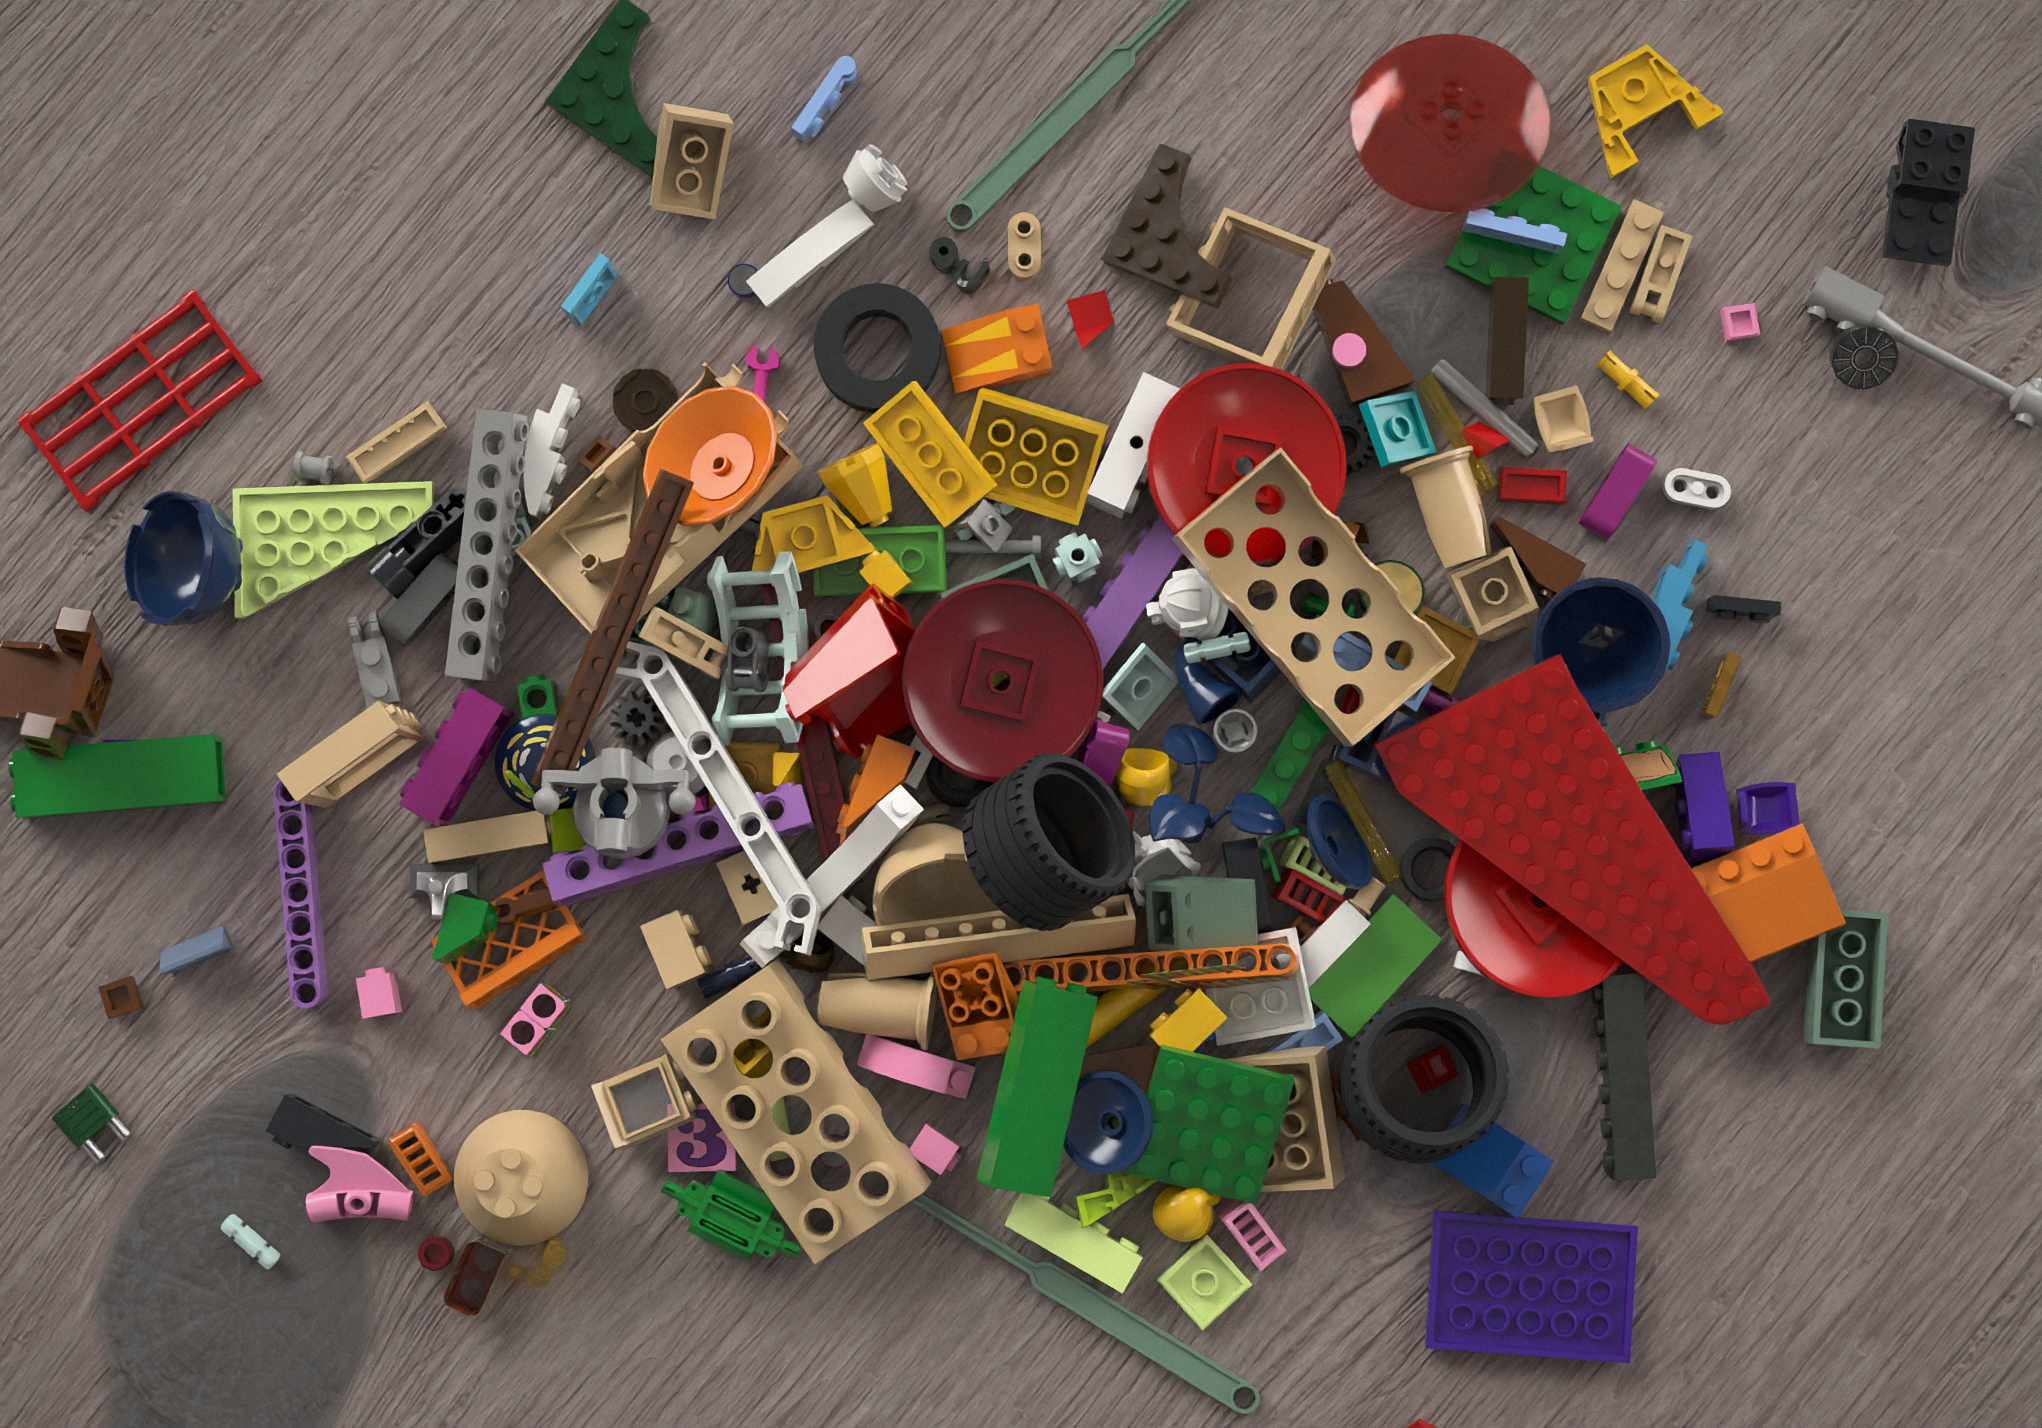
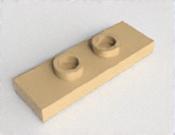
[346,401,449,484]

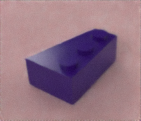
[1672,752,1735,869]

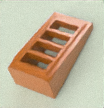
[387,1122,454,1197]

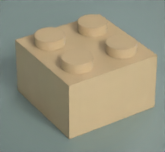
[640,910,713,989]

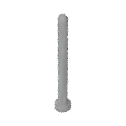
[945,535,1041,559]

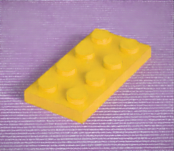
[863,381,998,528]

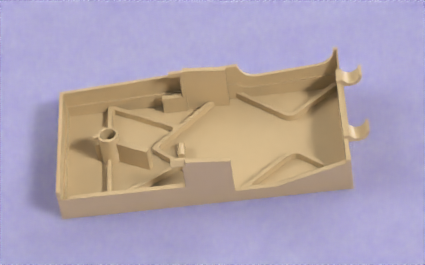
[515,362,803,634]

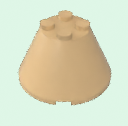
[454,1110,589,1246]

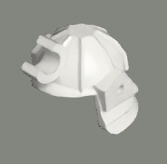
[1146,568,1228,641]
[1128,831,1201,906]

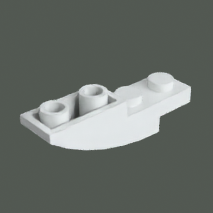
[523,383,580,520]

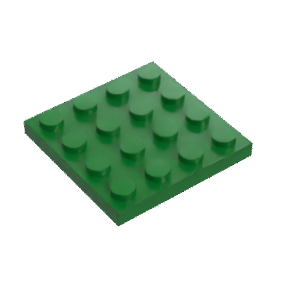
[1445,148,1622,325]
[1125,1044,1294,1204]

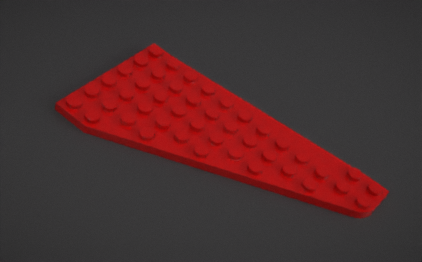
[1375,654,1772,1025]

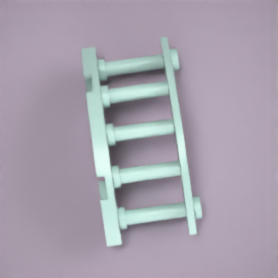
[707,551,809,746]

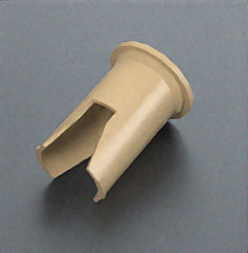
[1399,445,1492,568]
[818,973,937,1050]

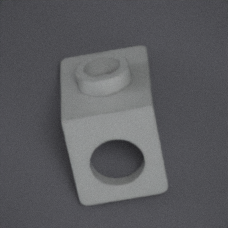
[947,498,1012,552]

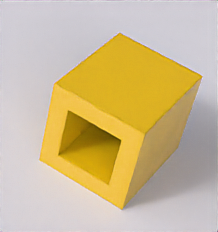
[859,550,913,599]

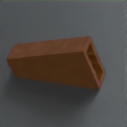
[1312,279,1415,408]
[1079,1042,1160,1094]

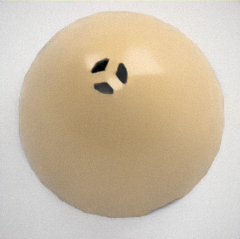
[873,823,1000,926]

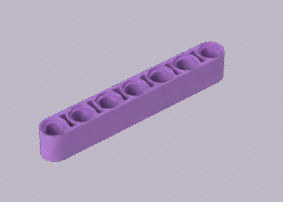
[274,780,328,1009]

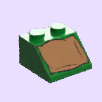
[1616,740,1682,791]

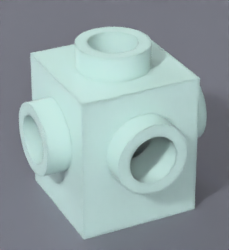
[1052,532,1103,583]

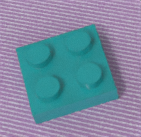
[1359,391,1437,467]

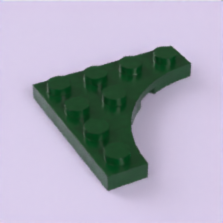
[545,0,657,179]

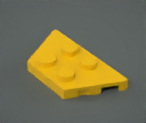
[751,495,875,586]

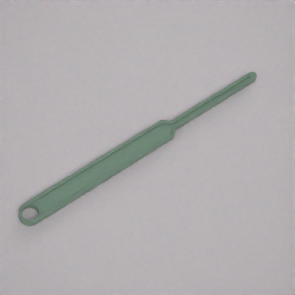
[946,0,1191,232]
[911,1193,1260,1414]

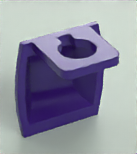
[1736,782,1800,835]

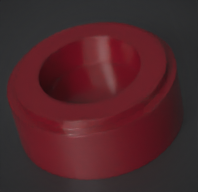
[418,1236,454,1271]

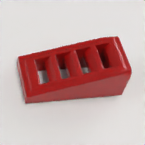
[1271,868,1348,924]

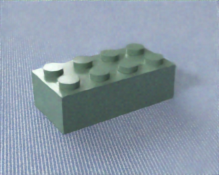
[1802,909,1888,1049]

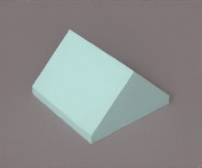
[1101,643,1178,730]

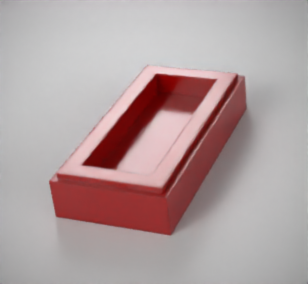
[1497,467,1567,505]

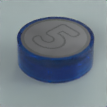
[728,264,758,298]

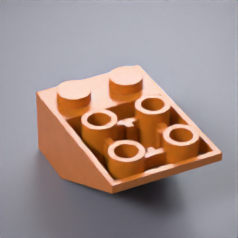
[836,735,916,846]
[932,952,1019,1061]

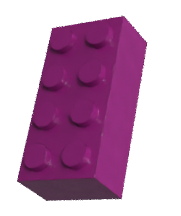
[399,687,515,826]

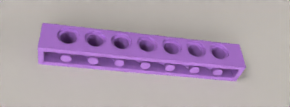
[542,782,816,907]

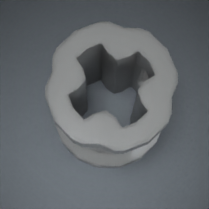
[292,451,334,485]

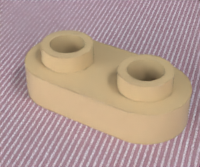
[1008,212,1041,280]

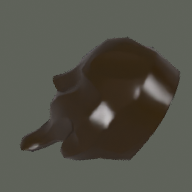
[777,932,835,973]

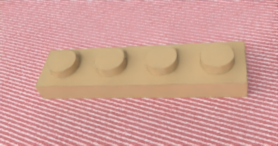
[1579,199,1664,333]

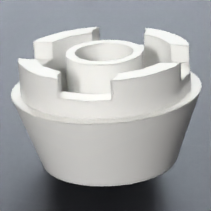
[843,144,907,212]
[647,731,710,796]

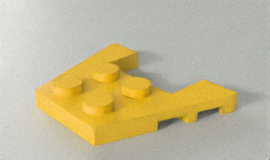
[1588,44,1724,179]

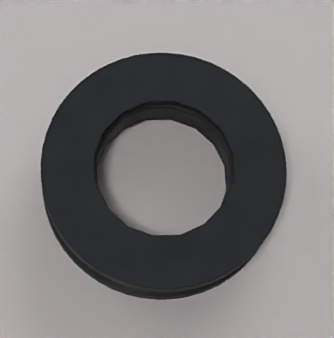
[814,283,941,413]

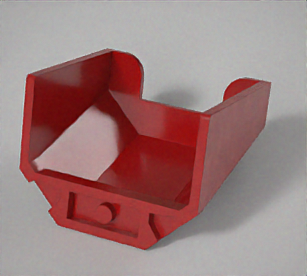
[783,583,915,759]

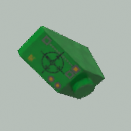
[432,893,499,965]

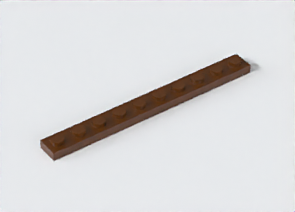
[531,468,694,796]

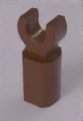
[495,887,558,925]

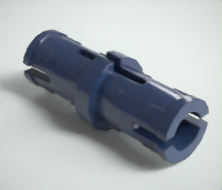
[697,956,766,999]

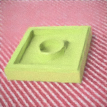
[1157,1234,1252,1331]

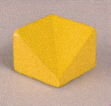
[773,752,802,787]

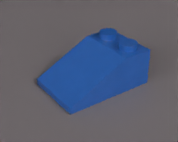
[1430,1103,1554,1218]

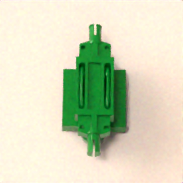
[660,1169,801,1261]

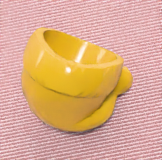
[1115,748,1178,807]
[1153,1185,1221,1242]

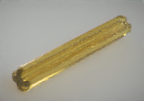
[1417,374,1497,493]
[1325,761,1402,883]

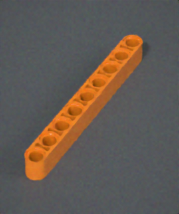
[1003,944,1299,996]

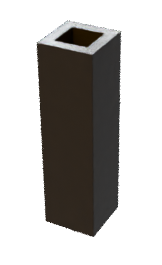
[1485,277,1529,405]

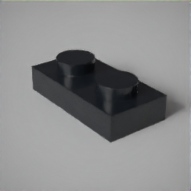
[1706,595,1781,623]

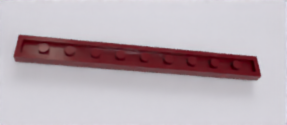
[761,583,863,884]

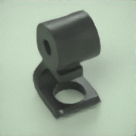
[929,237,990,294]

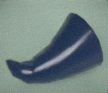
[1174,640,1242,725]

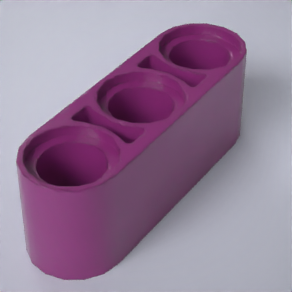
[1578,443,1657,541]
[1077,720,1129,787]

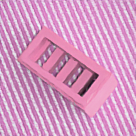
[1217,1199,1287,1271]

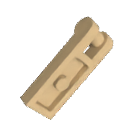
[1629,225,1693,324]
[638,607,729,680]

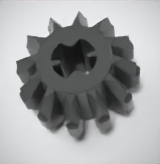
[609,690,666,747]

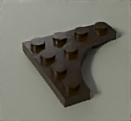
[1101,143,1233,309]

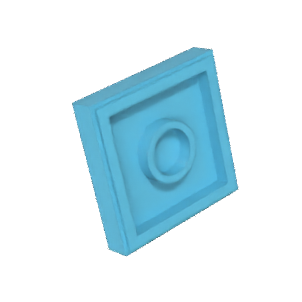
[561,253,618,327]

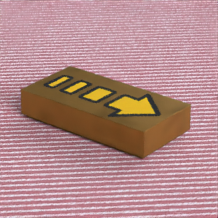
[1699,651,1742,720]

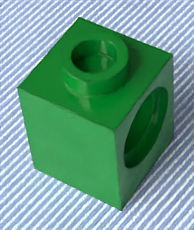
[517,675,560,719]

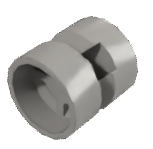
[1211,709,1257,755]

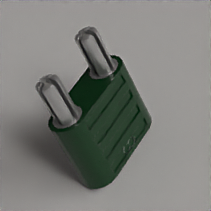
[52,1083,130,1163]

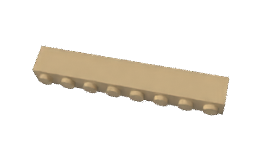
[862,894,1136,980]

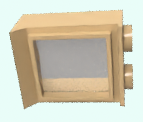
[591,1054,698,1150]

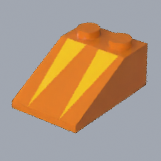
[942,303,1052,395]

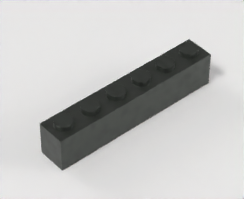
[1592,974,1656,1180]

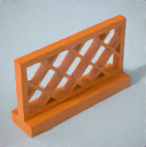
[430,869,588,1011]

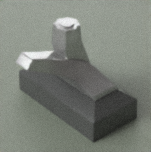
[410,864,480,920]

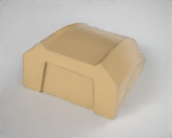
[1446,547,1539,642]

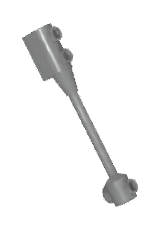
[1803,266,2042,429]

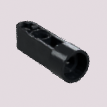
[365,487,467,599]

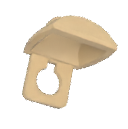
[1533,385,1594,453]

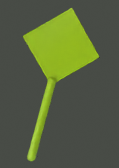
[504,770,587,853]

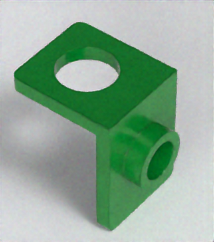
[1259,828,1301,883]

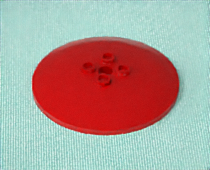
[1147,363,1346,565]
[1444,839,1623,998]

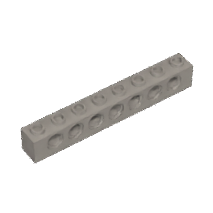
[445,409,529,681]

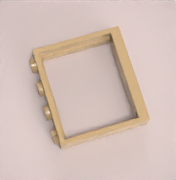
[1166,207,1336,370]
[277,701,425,808]

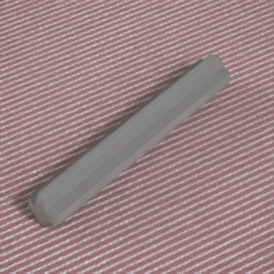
[1431,359,1538,458]

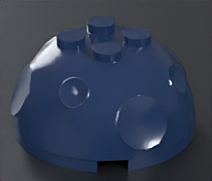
[124,491,243,626]

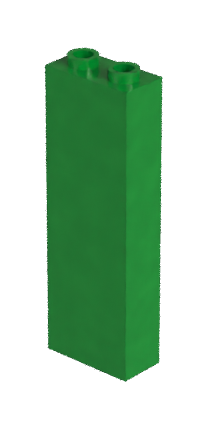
[8,734,226,819]
[977,976,1098,1197]

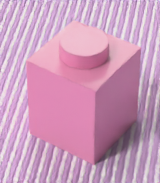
[356,967,402,1019]
[909,1123,962,1175]

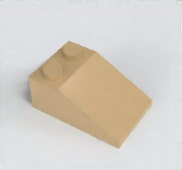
[650,103,734,220]

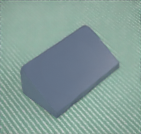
[160,927,233,975]

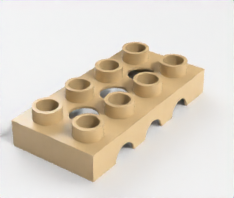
[1171,448,1456,747]
[660,959,931,1264]

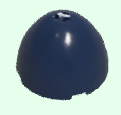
[1532,577,1671,713]

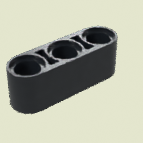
[1222,837,1271,934]

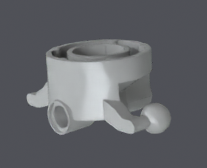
[533,748,696,859]

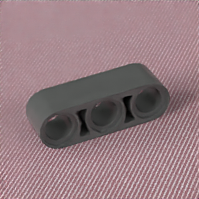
[379,553,458,647]

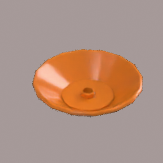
[642,386,778,527]

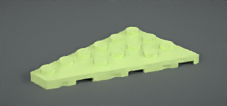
[232,481,435,619]

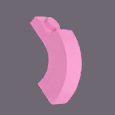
[857,1034,976,1099]

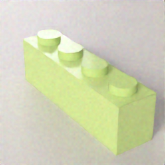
[1004,1193,1143,1294]

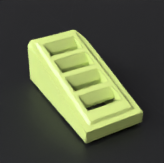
[1279,835,1346,895]

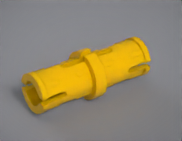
[1596,350,1660,410]

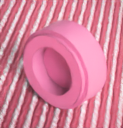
[1332,333,1366,368]

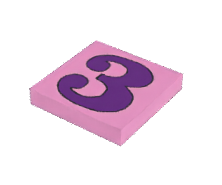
[667,1102,737,1172]

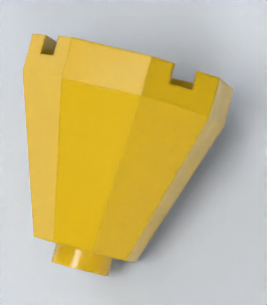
[818,443,892,528]

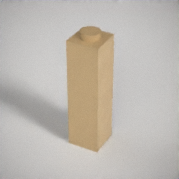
[423,811,554,864]

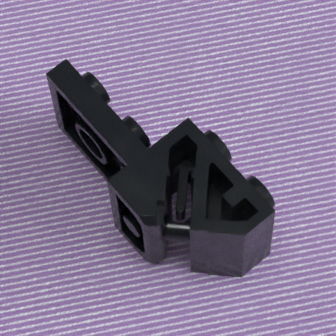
[1882,119,1975,267]

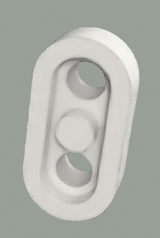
[1662,468,1731,510]

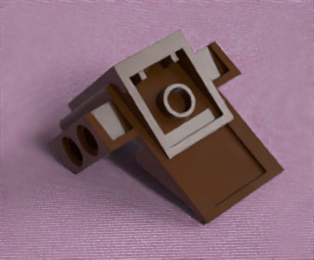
[0,607,115,760]

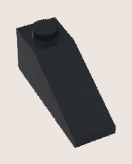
[266,1093,381,1149]

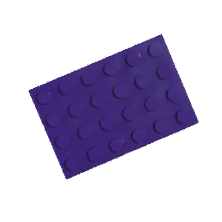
[1425,1210,1638,1363]

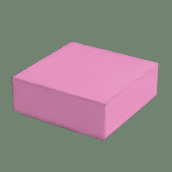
[1720,303,1760,342]

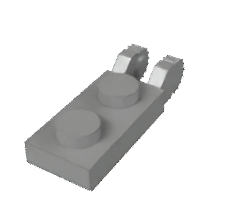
[348,611,401,708]

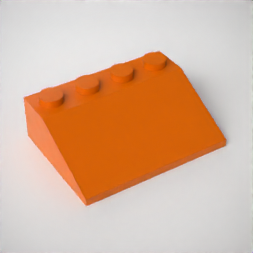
[1692,823,1847,963]

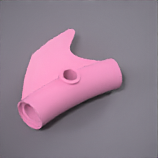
[306,1146,414,1223]

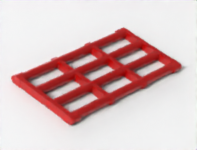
[17,289,263,512]

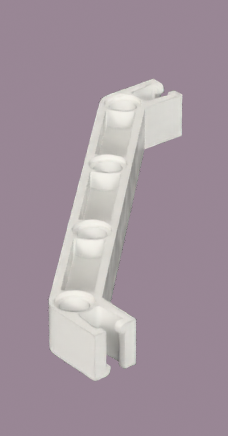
[614,641,821,956]

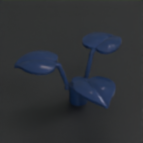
[1149,724,1286,843]

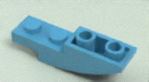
[1653,539,1708,672]

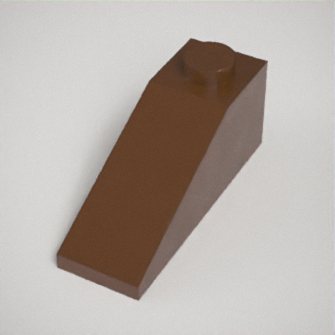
[1490,516,1586,601]

